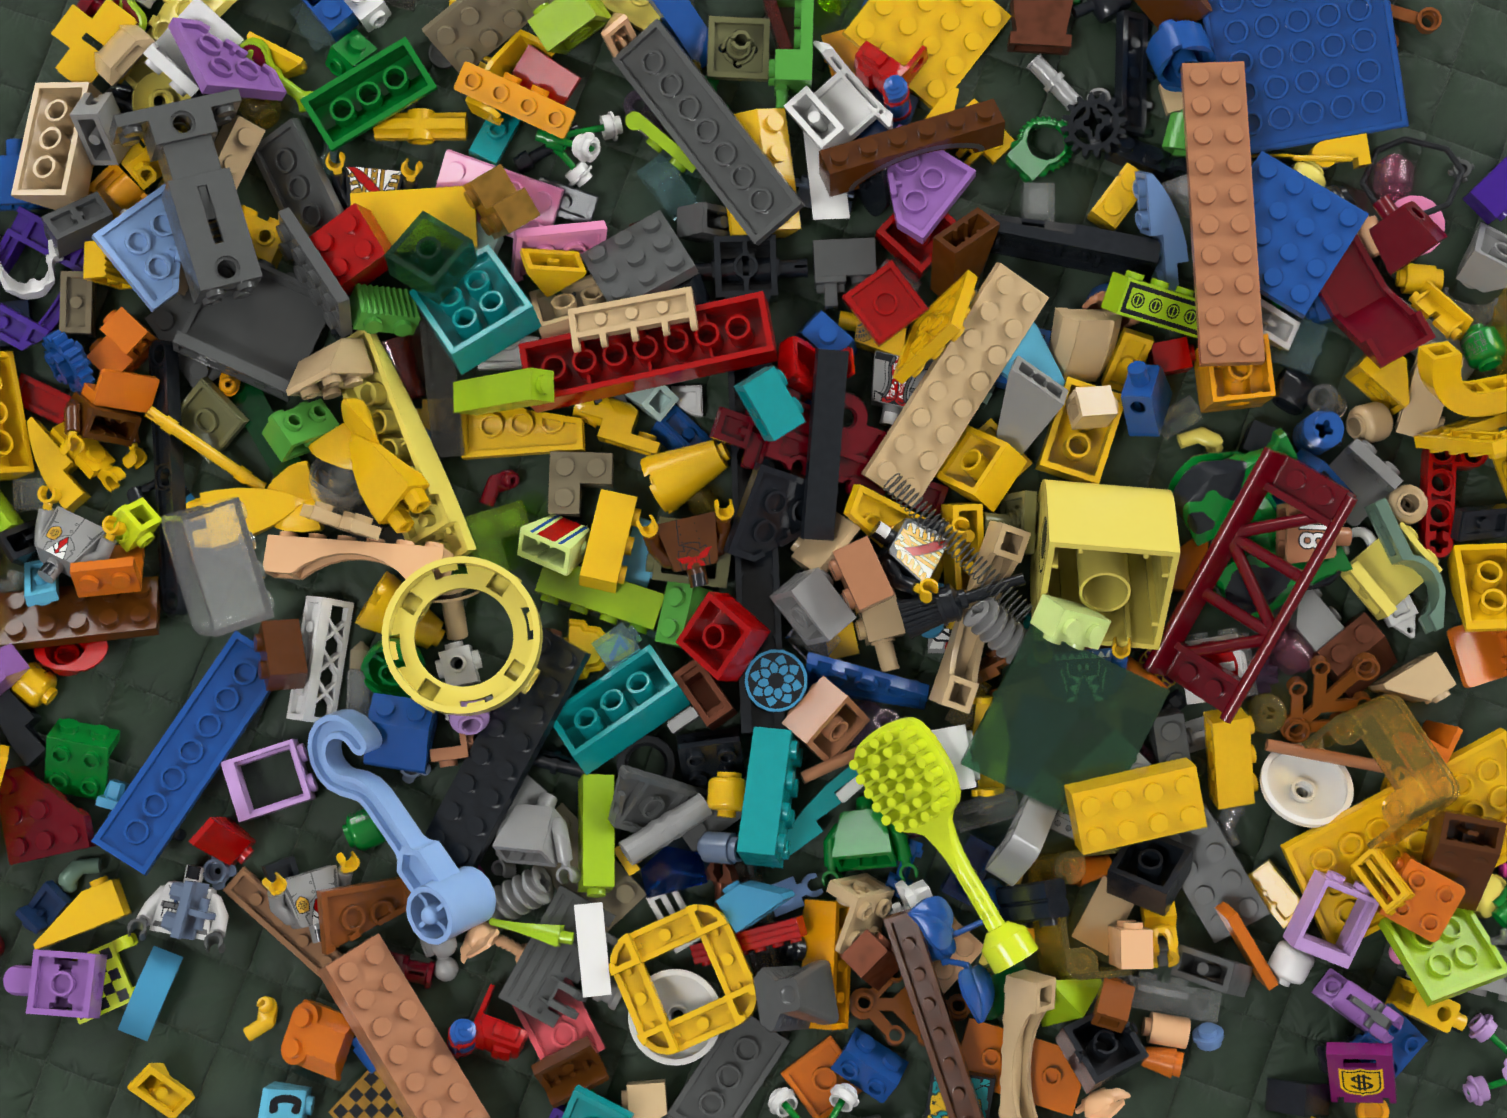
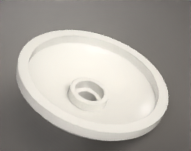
[1260,742,1354,828]
[628,969,720,1066]

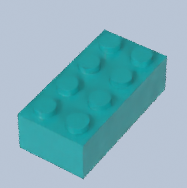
[553,644,691,775]
[737,727,803,868]

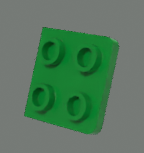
[44,718,120,800]

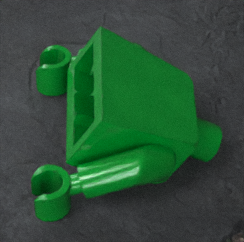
[821,796,919,887]

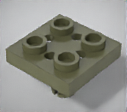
[706,16,770,82]
[983,490,1039,556]

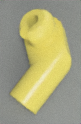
[1177,427,1224,453]

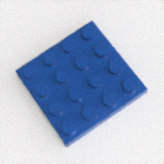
[1252,151,1369,319]

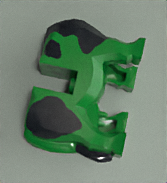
[1168,428,1353,619]

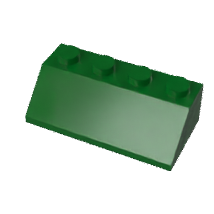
[300,36,438,152]

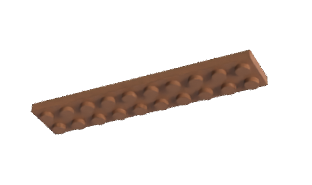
[1180,61,1265,367]

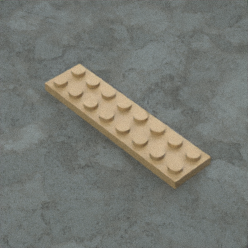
[861,262,1049,507]

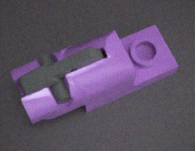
[1311,968,1404,1044]

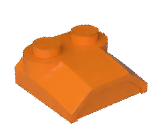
[281,999,355,1081]

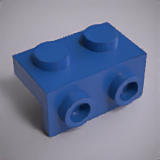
[831,1027,909,1103]

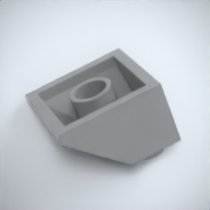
[1456,222,1507,293]

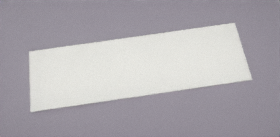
[803,131,850,220]

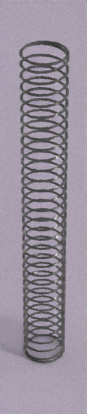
[883,473,1033,622]

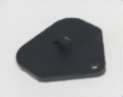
[855,168,890,216]

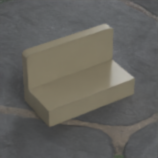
[59,271,97,338]

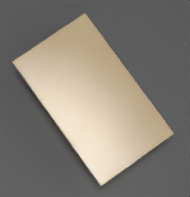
[1071,876,1135,956]

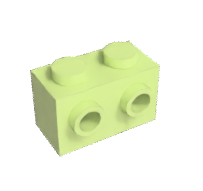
[1030,594,1111,651]

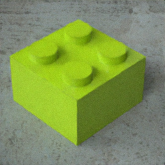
[527,0,611,55]

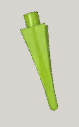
[489,918,575,947]

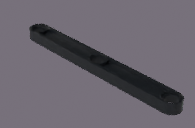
[148,340,191,615]

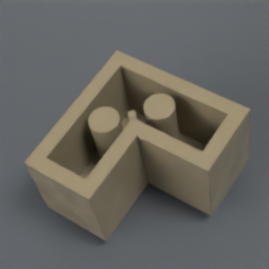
[548,451,614,518]

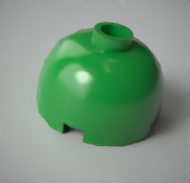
[361,637,426,698]

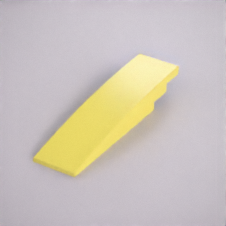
[341,330,477,557]

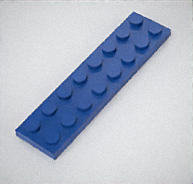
[91,630,271,876]

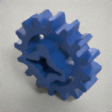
[42,329,95,392]

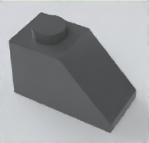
[677,202,730,242]

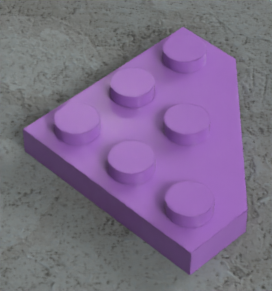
[168,17,287,101]
[886,124,976,244]

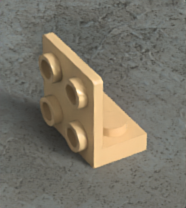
[826,873,895,954]

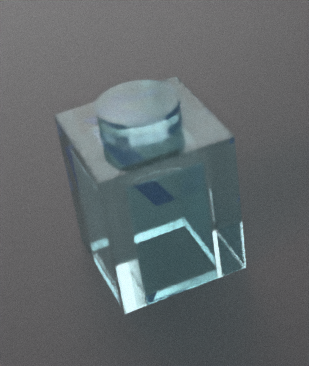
[591,622,642,671]

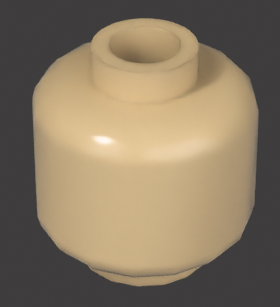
[1346,401,1393,443]
[1386,484,1428,526]

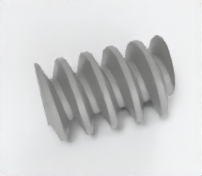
[963,597,1033,664]
[491,865,554,921]

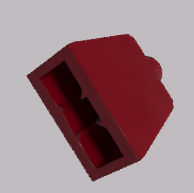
[1369,194,1447,275]

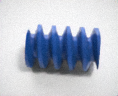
[1292,411,1344,456]

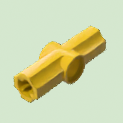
[373,108,468,145]

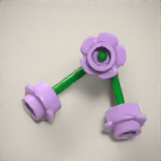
[1463,1013,1507,1106]

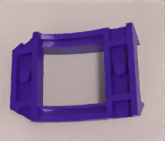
[0,206,84,351]

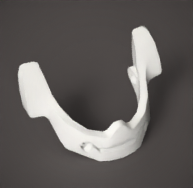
[0,239,64,300]

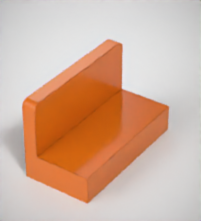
[81,369,160,413]
[1390,720,1463,763]

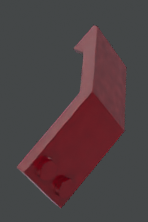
[1318,234,1436,369]

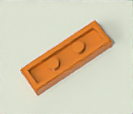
[1214,901,1278,991]

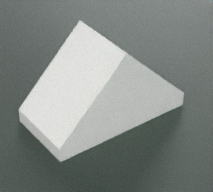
[1261,299,1301,351]

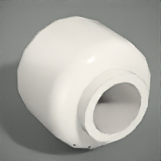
[1267,940,1315,987]

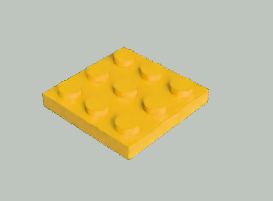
[893,270,978,384]

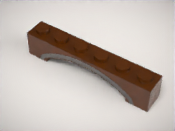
[819,99,1005,197]

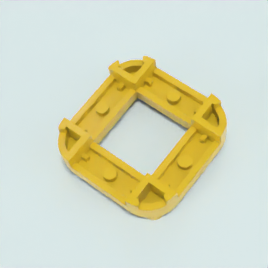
[609,904,758,1055]

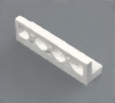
[286,596,354,723]

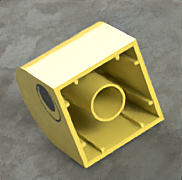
[1030,479,1181,650]

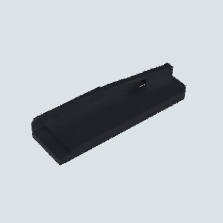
[990,213,1160,283]

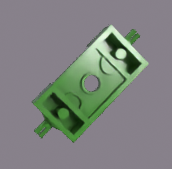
[768,0,814,110]

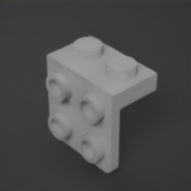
[1329,438,1404,527]

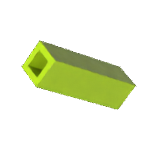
[453,368,554,415]
[578,774,615,898]

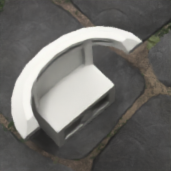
[784,41,893,150]

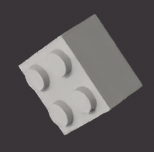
[769,567,857,646]

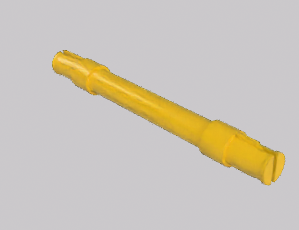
[145,406,267,488]

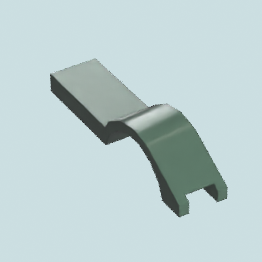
[1364,497,1446,634]

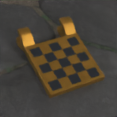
[328,1070,405,1118]

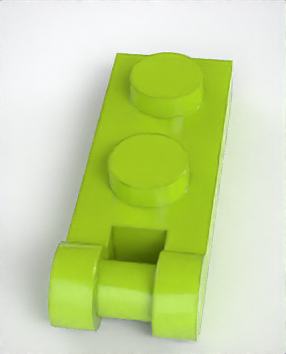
[625,111,696,173]

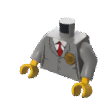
[34,485,127,583]
[262,851,360,943]

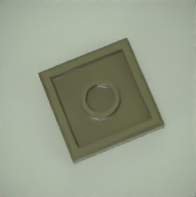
[181,376,249,464]

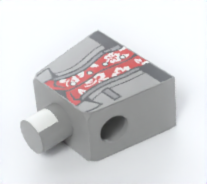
[871,351,928,427]

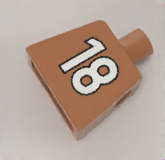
[1276,503,1352,564]

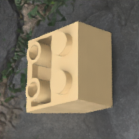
[286,338,374,400]

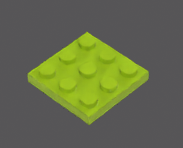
[1378,908,1507,1007]

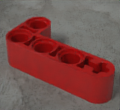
[1418,449,1488,559]

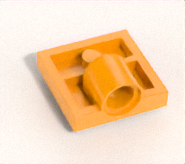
[88,165,148,220]

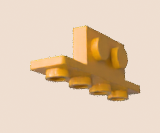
[454,61,576,139]

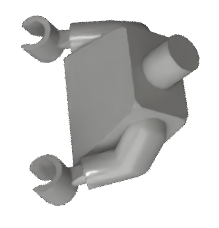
[491,792,581,884]

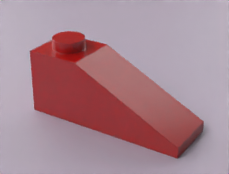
[188,816,257,866]

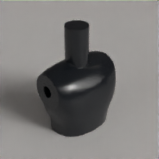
[1071,0,1131,24]
[1272,357,1319,415]

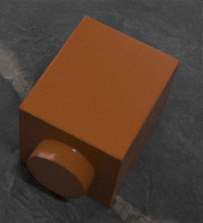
[1091,978,1136,1033]

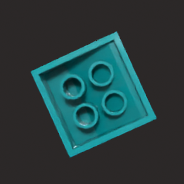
[409,244,542,375]

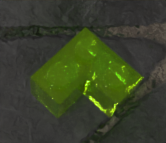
[464,500,531,572]

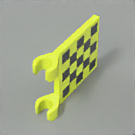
[72,933,139,1025]

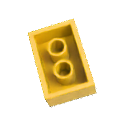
[1035,377,1123,484]

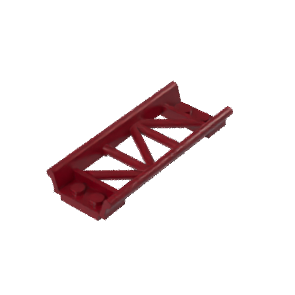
[1142,446,1358,724]

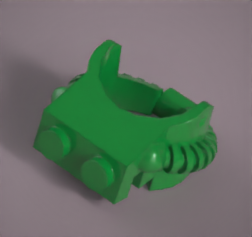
[1005,116,1073,184]

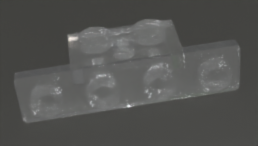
[1094,969,1222,1023]

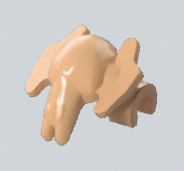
[460,920,528,964]
[1075,1087,1131,1118]

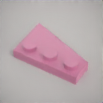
[511,220,607,282]

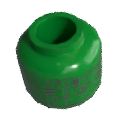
[1460,323,1507,372]
[342,808,386,851]

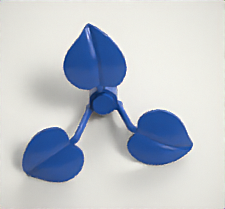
[908,878,1003,1024]

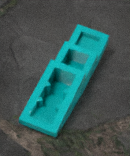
[771,766,858,868]

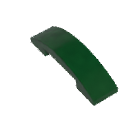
[230,381,302,477]

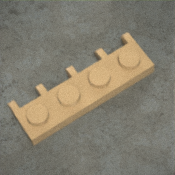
[567,286,699,353]

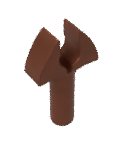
[704,863,739,913]

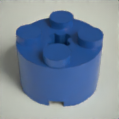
[1146,19,1217,92]

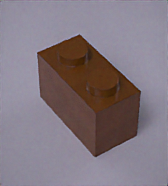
[253,619,308,691]

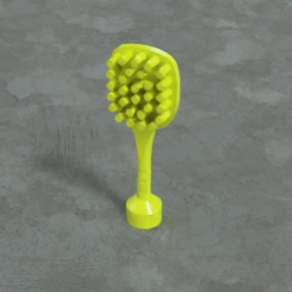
[849,717,1039,974]

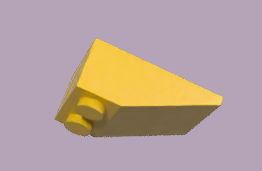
[1447,543,1507,632]

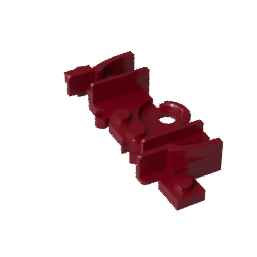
[709,388,948,517]

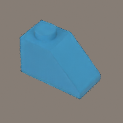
[716,880,796,933]

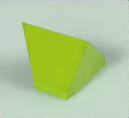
[1041,979,1102,1027]

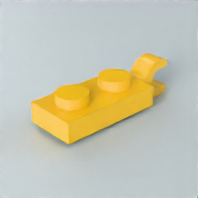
[49,422,126,492]

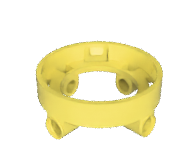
[382,556,543,716]

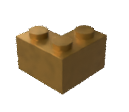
[463,164,540,240]

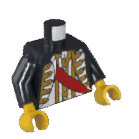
[325,152,423,210]
[870,517,970,603]

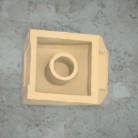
[94,25,156,87]
[1049,308,1122,382]

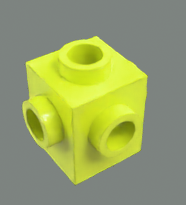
[112,497,162,552]

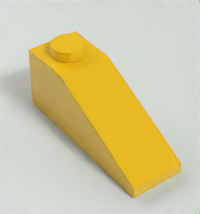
[33,876,132,950]

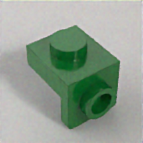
[325,29,378,76]

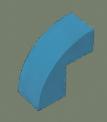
[118,946,183,1041]

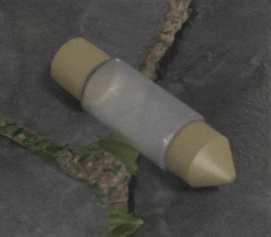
[346,641,372,717]

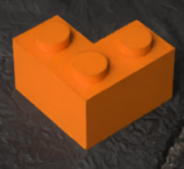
[87,306,159,373]

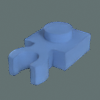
[771,873,823,917]

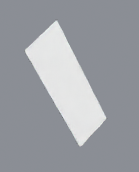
[574,902,612,998]

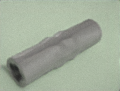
[619,793,713,866]

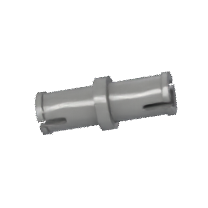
[1026,53,1082,111]

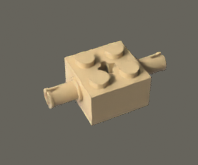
[852,587,906,672]

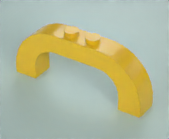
[1417,341,1507,417]

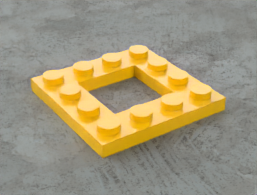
[1414,412,1507,459]

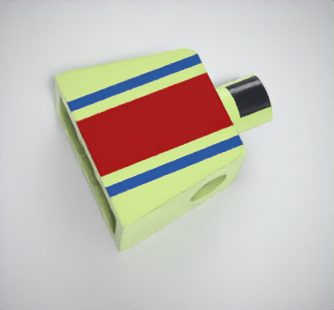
[517,515,590,576]

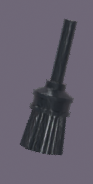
[896,573,1026,640]

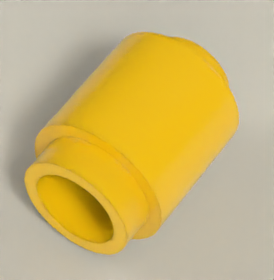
[1395,263,1444,294]

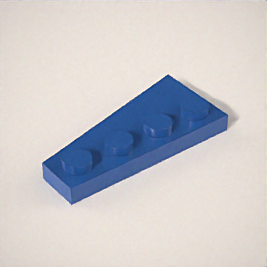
[805,652,929,709]

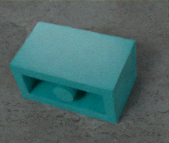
[733,366,806,441]

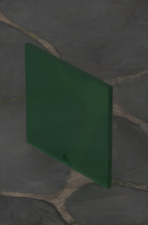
[960,624,1170,815]

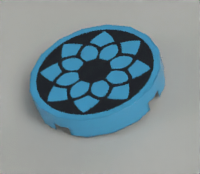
[745,649,807,712]

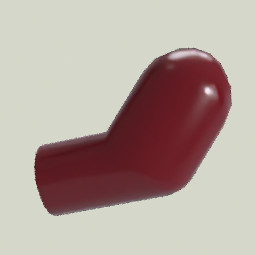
[479,470,520,508]

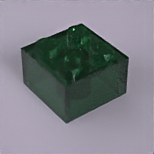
[384,211,478,305]

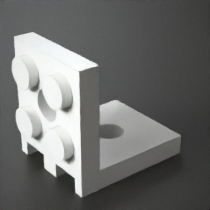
[143,0,244,97]

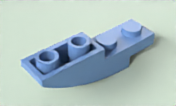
[1132,171,1189,291]

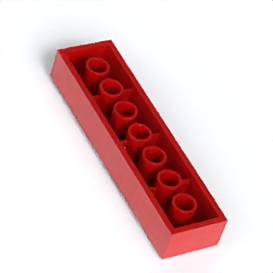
[518,291,778,413]

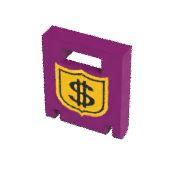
[1326,1042,1397,1104]

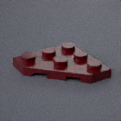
[0,766,96,865]

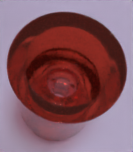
[381,335,426,401]

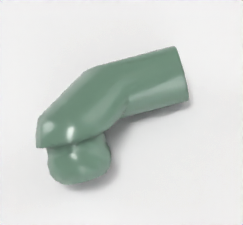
[58,857,102,893]

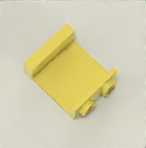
[1340,522,1443,621]

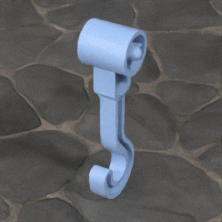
[307,709,496,945]

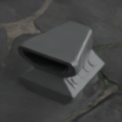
[753,960,839,1032]

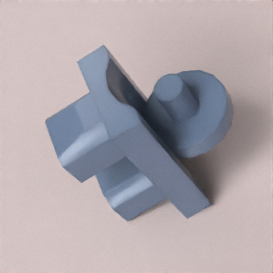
[161,880,216,940]

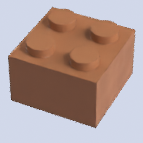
[827,536,895,615]
[782,676,870,762]

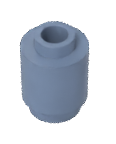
[697,831,742,865]

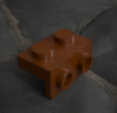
[531,1036,610,1108]

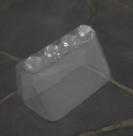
[161,497,274,637]

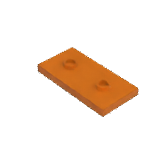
[960,1017,1082,1117]

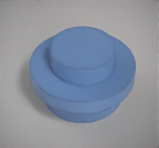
[1192,1022,1224,1051]

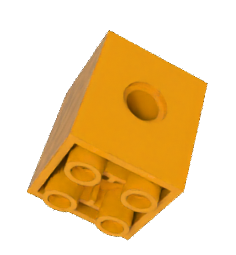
[1194,333,1276,413]

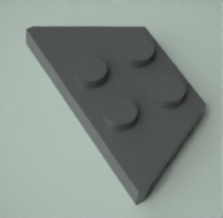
[608,764,708,833]

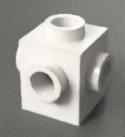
[435,641,483,687]

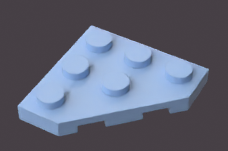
[91,184,181,312]

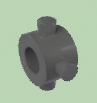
[1448,156,1475,183]

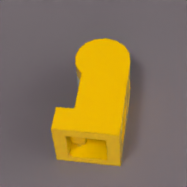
[1308,133,1371,170]

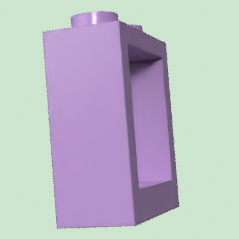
[221,739,318,822]
[1282,869,1379,969]

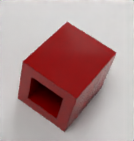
[1147,337,1196,376]

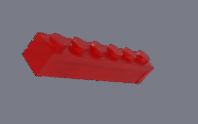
[689,915,808,966]

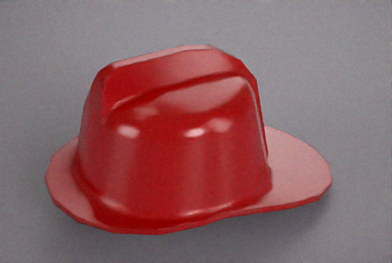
[34,641,108,676]

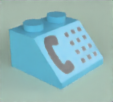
[258,1081,315,1118]

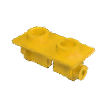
[1408,280,1474,341]

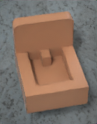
[430,733,475,768]

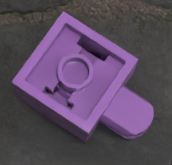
[3,949,107,1018]

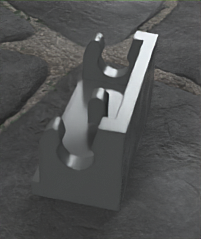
[41,191,113,259]

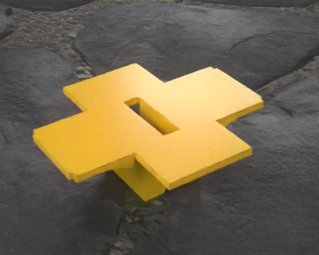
[51,0,137,84]

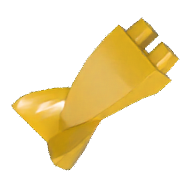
[308,398,431,533]
[186,461,324,550]

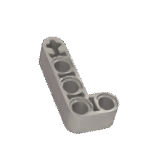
[985,768,1066,887]

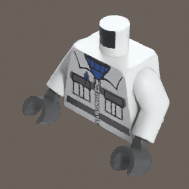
[127,865,229,953]

